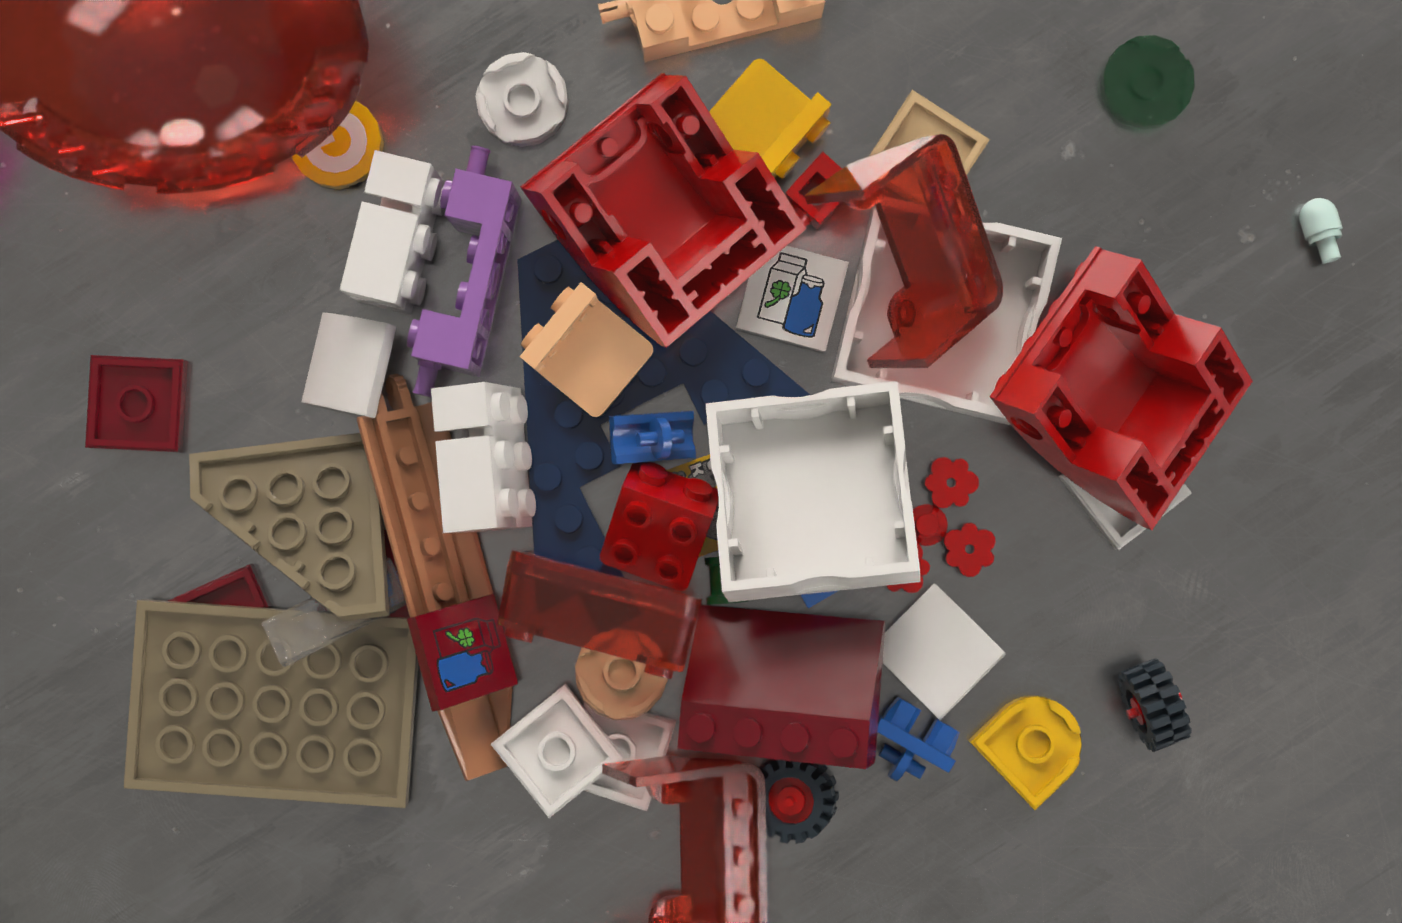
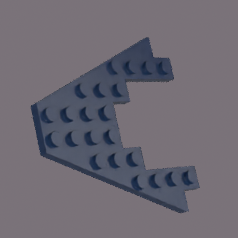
[517,239,810,632]

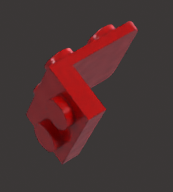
[600,462,719,591]

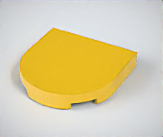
[968,696,1082,810]

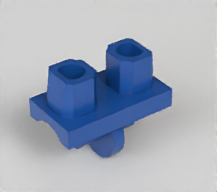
[609,411,696,464]
[877,697,960,781]

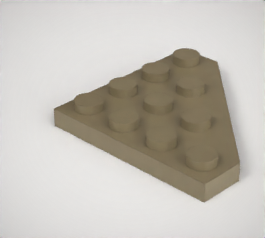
[189,433,390,621]

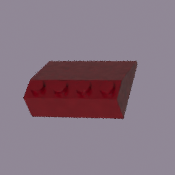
[677,604,886,769]

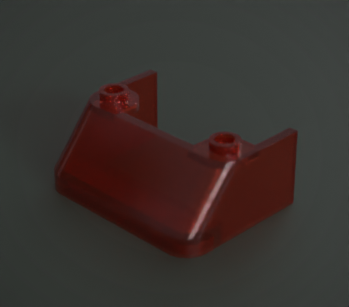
[804,134,1003,368]
[497,548,703,679]
[602,756,768,923]

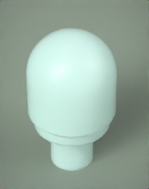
[1299,198,1343,263]

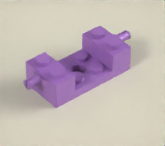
[407,146,521,398]

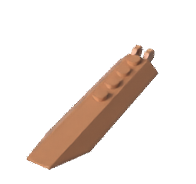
[356,374,513,781]

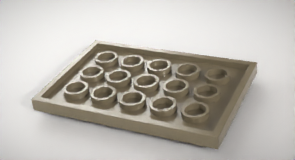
[124,599,418,808]

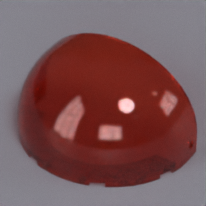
[0,0,369,194]

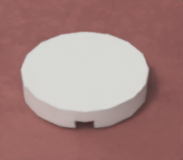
[475,52,569,147]

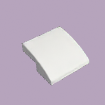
[301,313,397,418]
[883,583,1006,720]

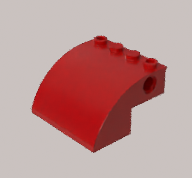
[520,73,806,348]
[989,246,1253,530]

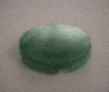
[1100,35,1195,129]

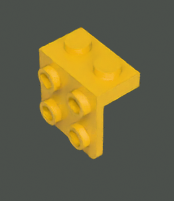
[709,59,832,179]

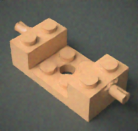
[598,0,825,62]

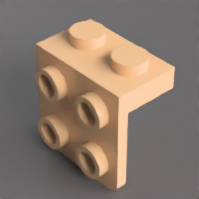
[520,282,653,417]

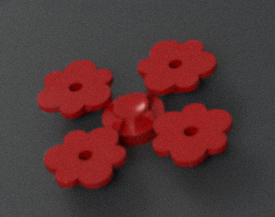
[886,457,996,593]

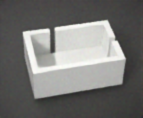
[340,150,445,315]
[431,382,536,533]

